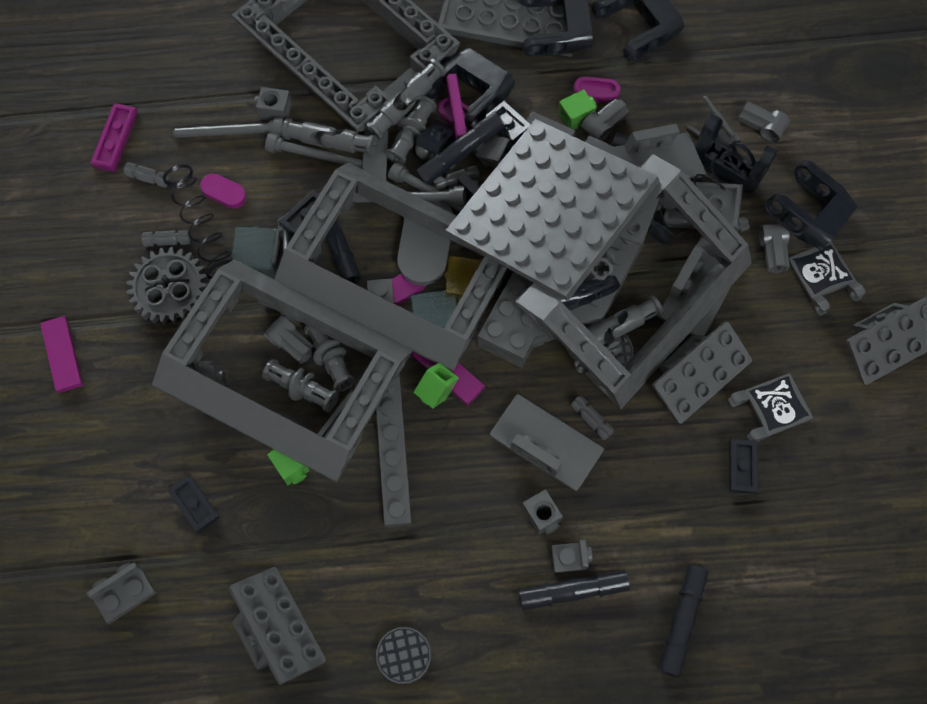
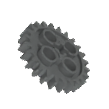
[126,247,209,326]

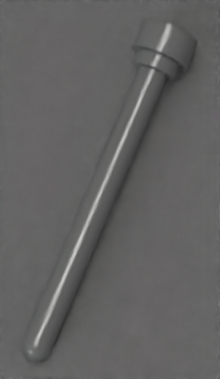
[172,117,285,138]
[265,133,363,169]
[388,161,465,212]
[353,186,466,206]

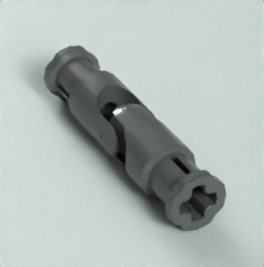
[365,58,446,140]
[282,118,378,157]
[565,295,663,360]

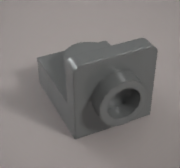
[551,540,593,574]

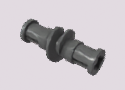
[386,96,437,165]
[304,325,356,392]
[262,359,339,412]

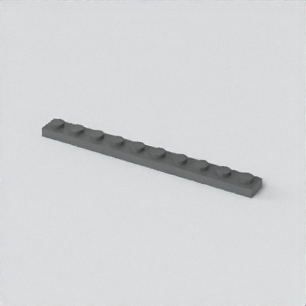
[367,279,412,527]

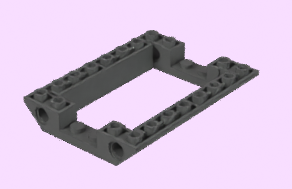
[232,0,460,132]
[515,154,752,409]
[274,163,510,372]
[152,259,412,483]

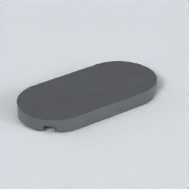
[397,201,453,286]

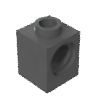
[254,87,292,121]
[522,489,563,535]

